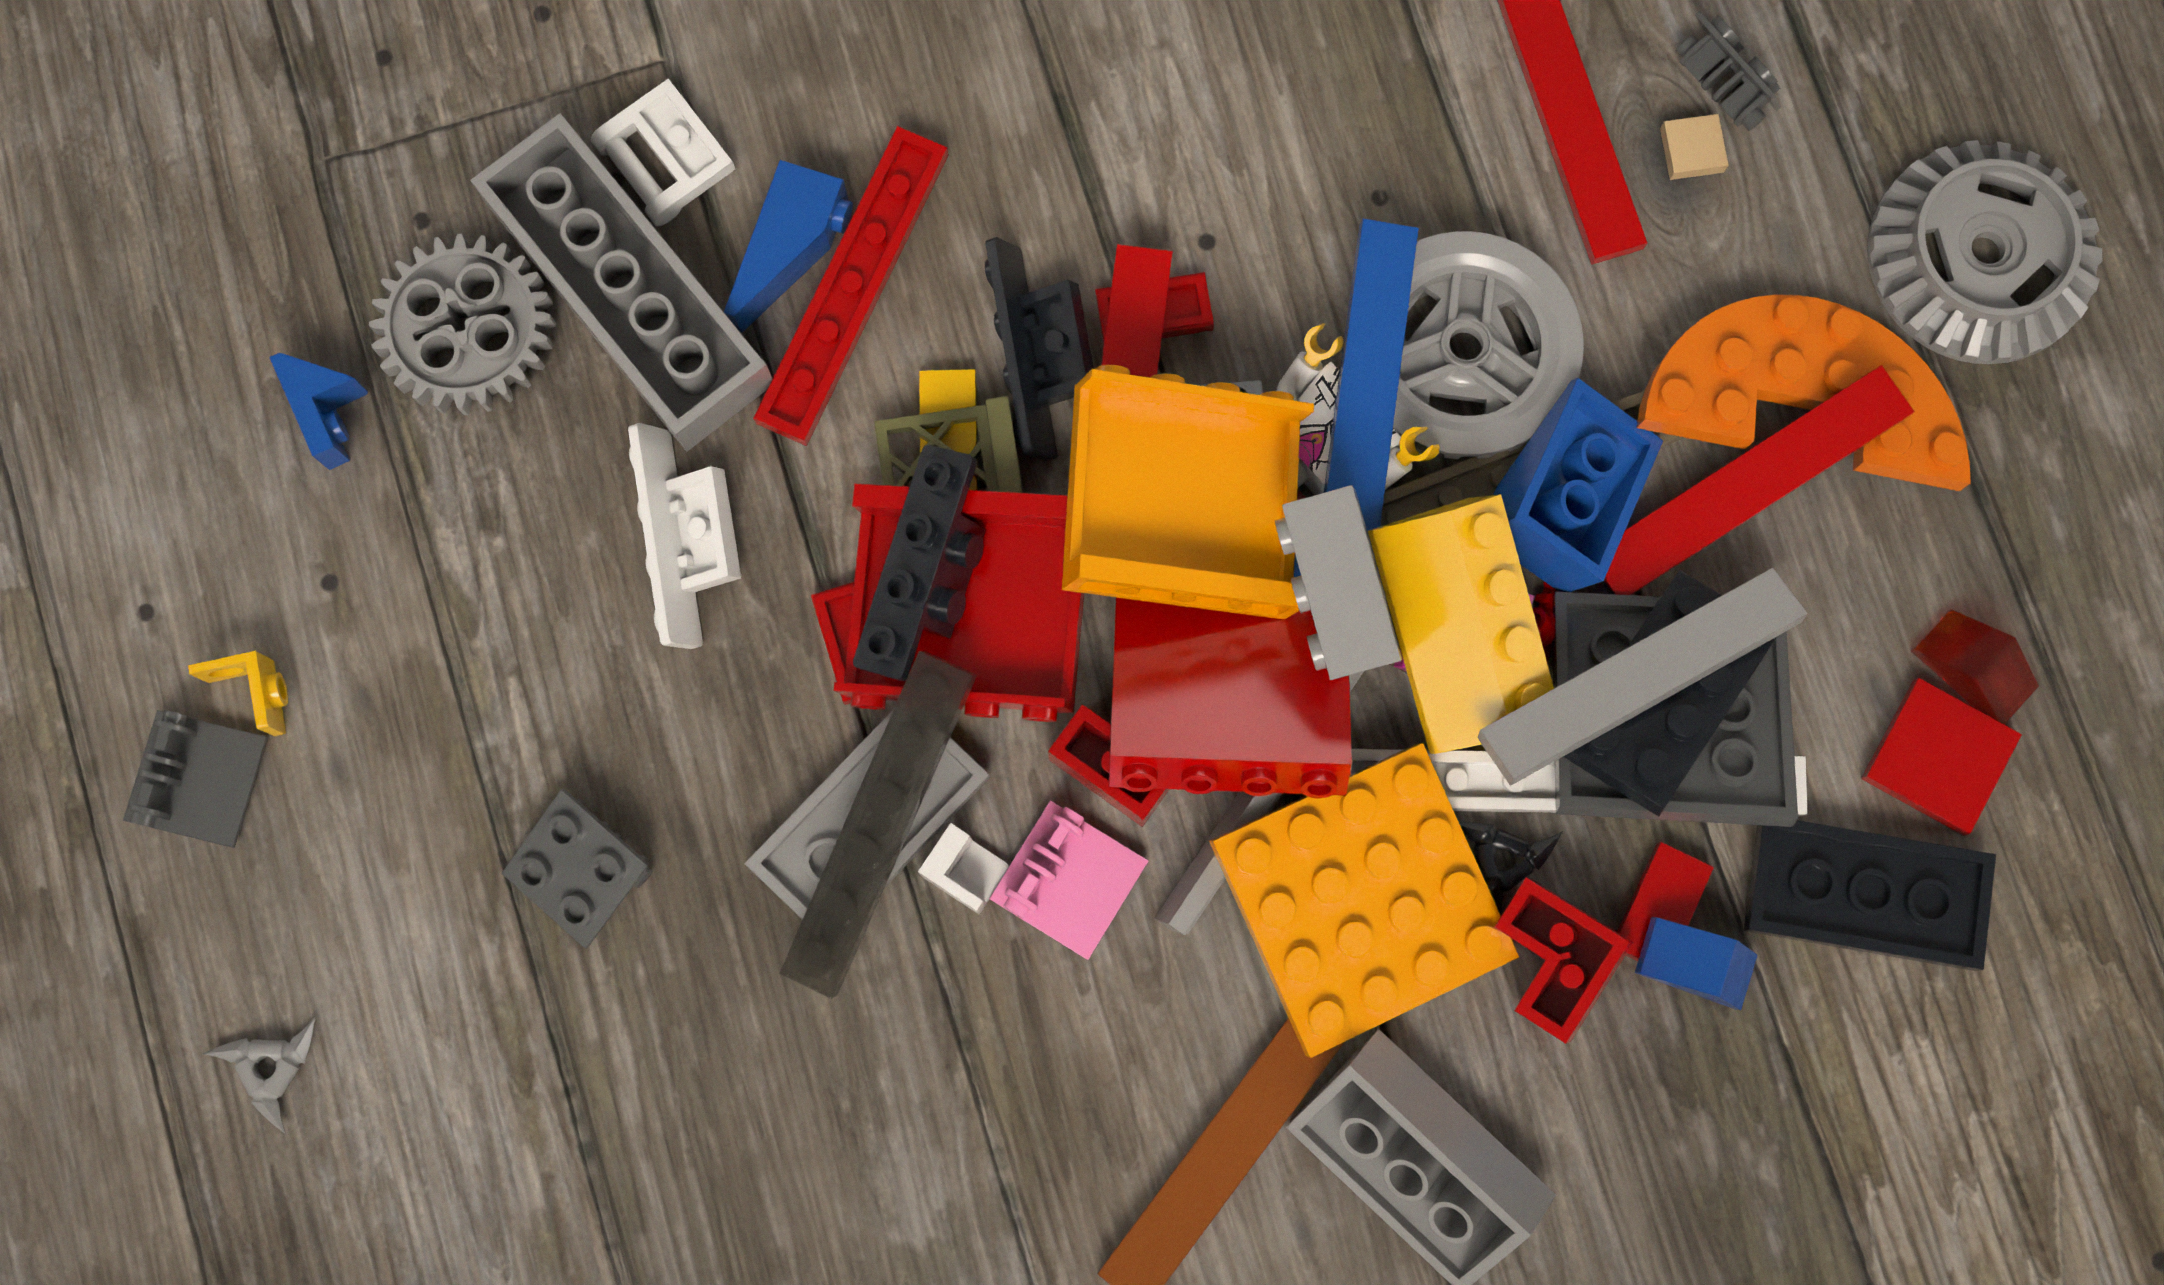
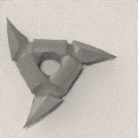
[202,1017,315,1133]

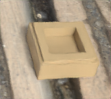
[1660,114,1729,180]

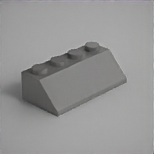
[1286,1029,1556,1285]

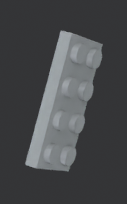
[744,701,990,945]

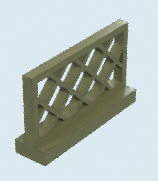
[874,396,1023,493]

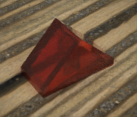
[1911,609,2039,725]

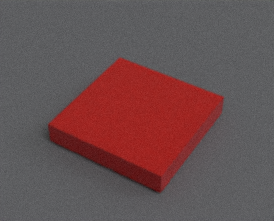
[1861,678,2022,836]

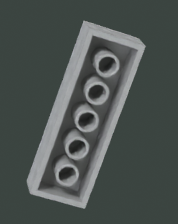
[470,113,773,452]

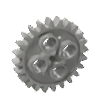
[369,233,556,415]

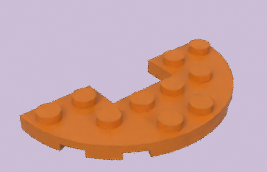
[1637,295,1971,491]

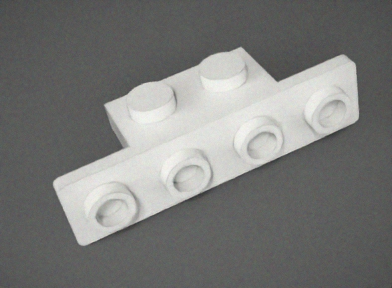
[628,423,741,649]

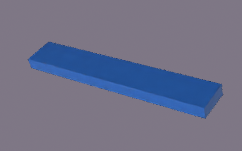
[1324,219,1419,558]

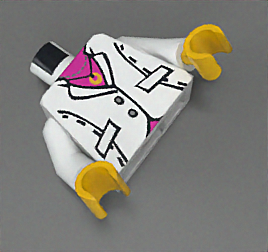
[1276,323,1440,495]

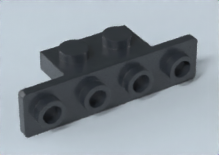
[985,237,1094,461]
[853,445,986,681]

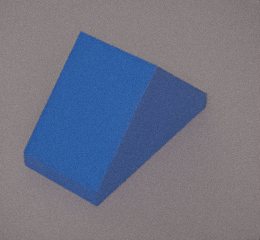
[1635,917,1758,1010]

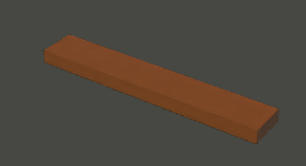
[1097,1018,1345,1285]

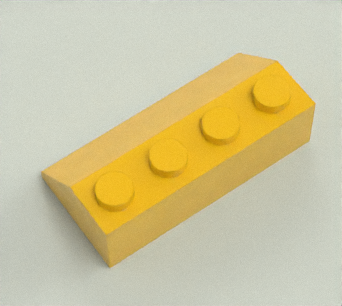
[1368,494,1554,754]

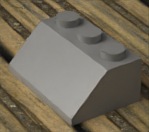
[1275,485,1402,680]

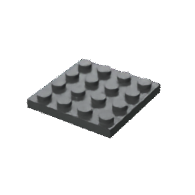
[1552,592,1798,827]

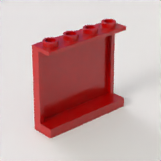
[834,484,1084,722]
[1109,597,1352,799]

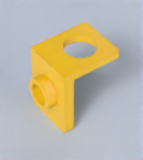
[188,651,288,736]

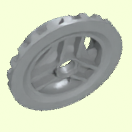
[1868,140,2103,364]
[1393,231,1584,460]

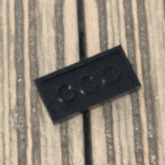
[1563,570,1777,817]
[1744,820,1996,971]

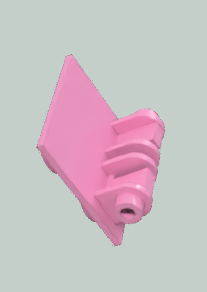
[989,801,1148,960]

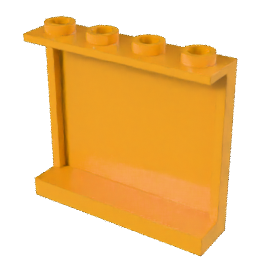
[1062,365,1314,619]

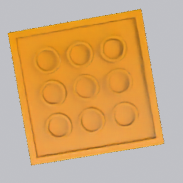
[1209,743,1519,1058]

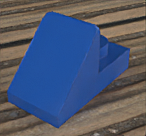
[269,353,368,470]

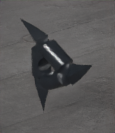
[1459,822,1563,915]

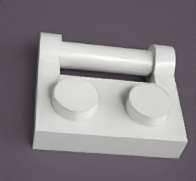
[591,79,736,226]

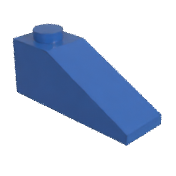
[724,160,853,333]

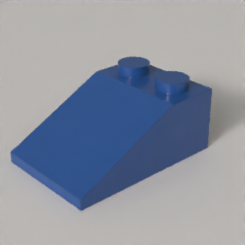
[1493,378,1663,592]

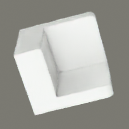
[918,823,1009,915]

